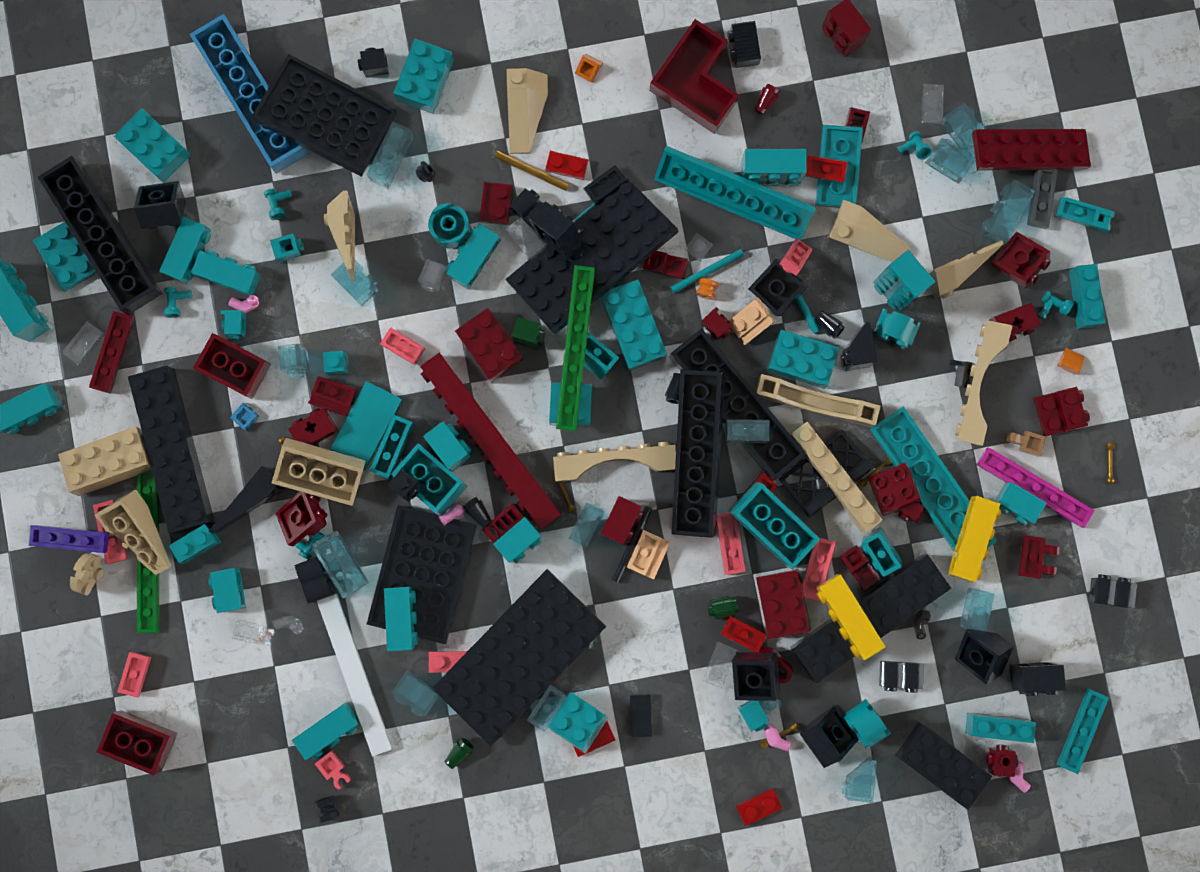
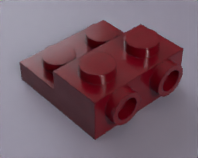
[992,231,1051,289]
[1033,387,1090,437]
[275,491,327,547]

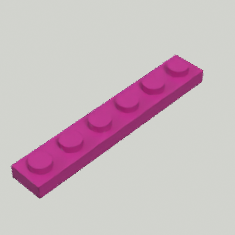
[976,447,1095,528]

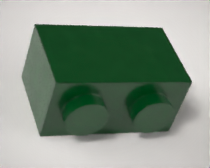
[512,317,545,349]

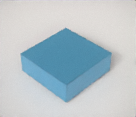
[230,402,260,431]

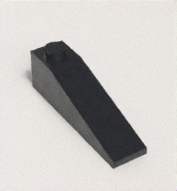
[210,466,284,533]

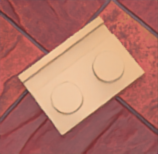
[729,298,776,345]
[627,530,670,579]

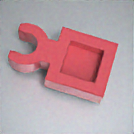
[315,750,351,789]

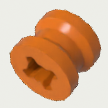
[696,278,719,300]

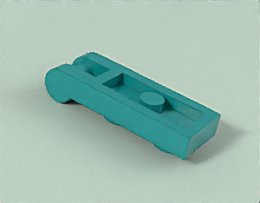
[1055,196,1115,233]

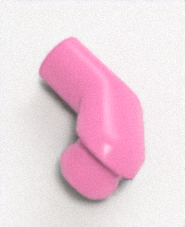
[228,295,259,313]
[439,504,465,525]
[764,724,791,751]
[1009,761,1031,793]

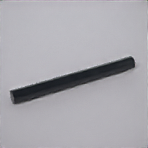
[612,506,652,583]

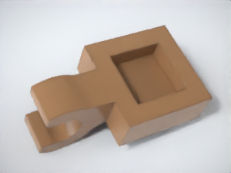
[1005,431,1046,457]

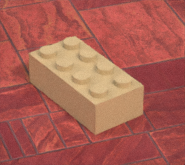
[58,426,152,496]
[272,438,366,506]

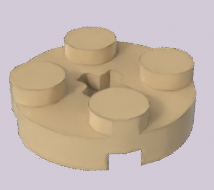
[70,553,104,595]

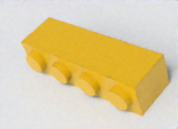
[947,496,1001,583]
[816,574,885,660]

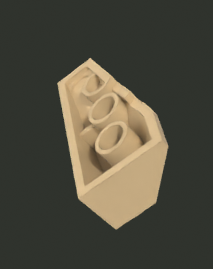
[507,68,548,154]
[324,190,355,281]
[828,200,910,262]
[929,240,1004,299]
[95,489,171,575]

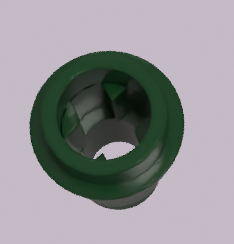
[444,738,474,769]

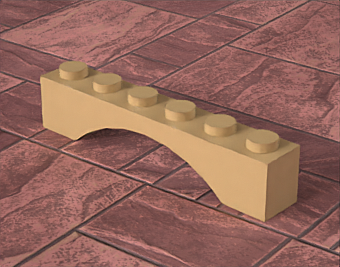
[955,321,1012,446]
[755,374,881,428]
[790,422,883,535]
[553,442,676,482]

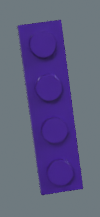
[29,525,109,553]

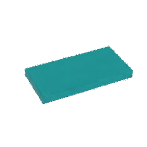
[815,125,863,208]
[330,381,403,471]

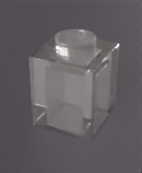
[418,259,447,293]

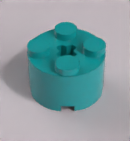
[428,203,471,248]
[873,309,921,349]
[844,699,891,748]

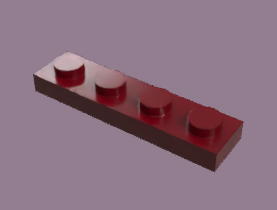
[89,311,135,394]

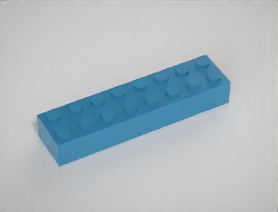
[189,14,310,174]

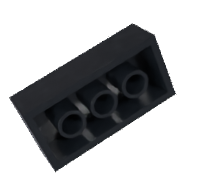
[895,722,992,810]

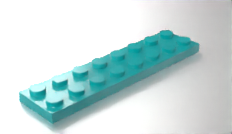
[654,145,816,240]
[869,406,997,552]

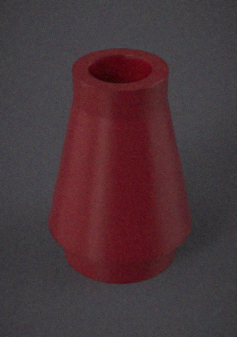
[754,84,781,115]

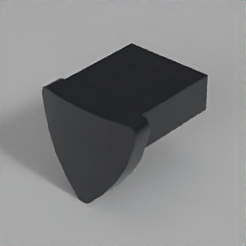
[950,360,974,388]

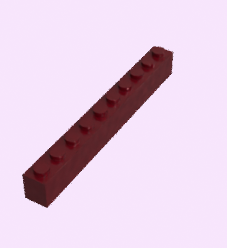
[420,352,561,530]

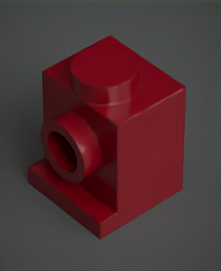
[700,307,732,340]
[893,503,924,523]

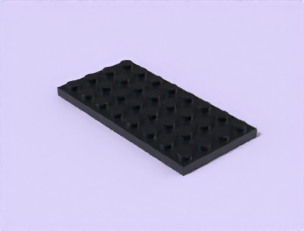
[505,178,679,335]
[432,568,607,747]

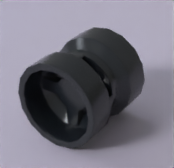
[314,796,340,823]

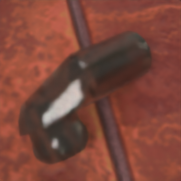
[913,609,931,640]

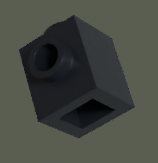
[358,47,389,77]
[388,469,423,502]

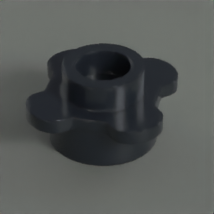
[416,161,436,182]

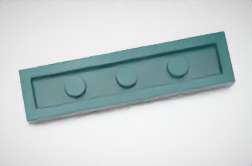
[1056,688,1109,774]

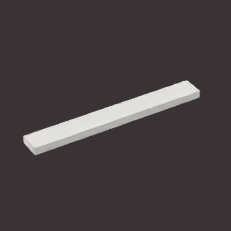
[317,594,393,757]

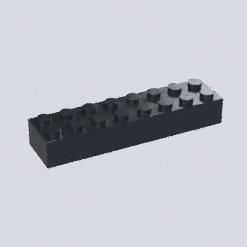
[37,156,163,315]
[669,328,806,481]
[128,365,215,534]
[672,369,725,538]
[790,554,952,683]

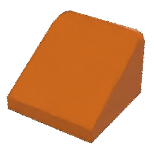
[575,54,603,83]
[1057,348,1084,375]

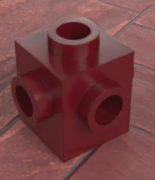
[986,744,1018,777]

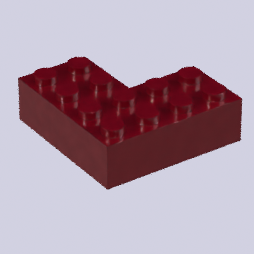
[649,19,739,134]

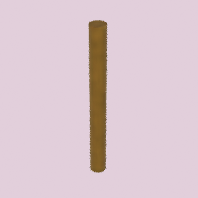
[495,151,569,191]

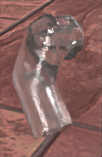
[273,615,303,634]

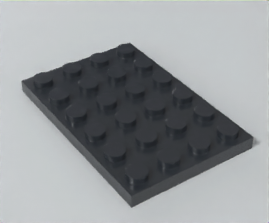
[251,54,397,177]
[366,505,477,644]

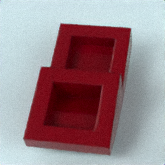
[643,251,689,280]
[840,545,881,592]

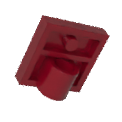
[868,462,922,516]

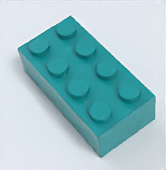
[873,250,936,312]
[0,258,50,342]
[600,279,667,372]
[729,482,820,569]

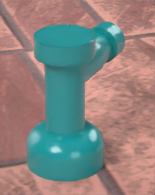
[897,131,932,160]
[264,189,292,220]
[164,287,192,318]
[1038,290,1074,319]
[295,531,325,560]

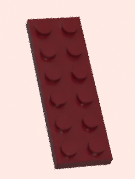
[972,129,1091,171]

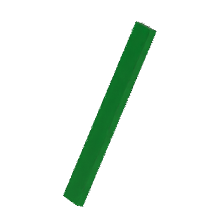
[556,265,595,431]
[137,470,159,634]

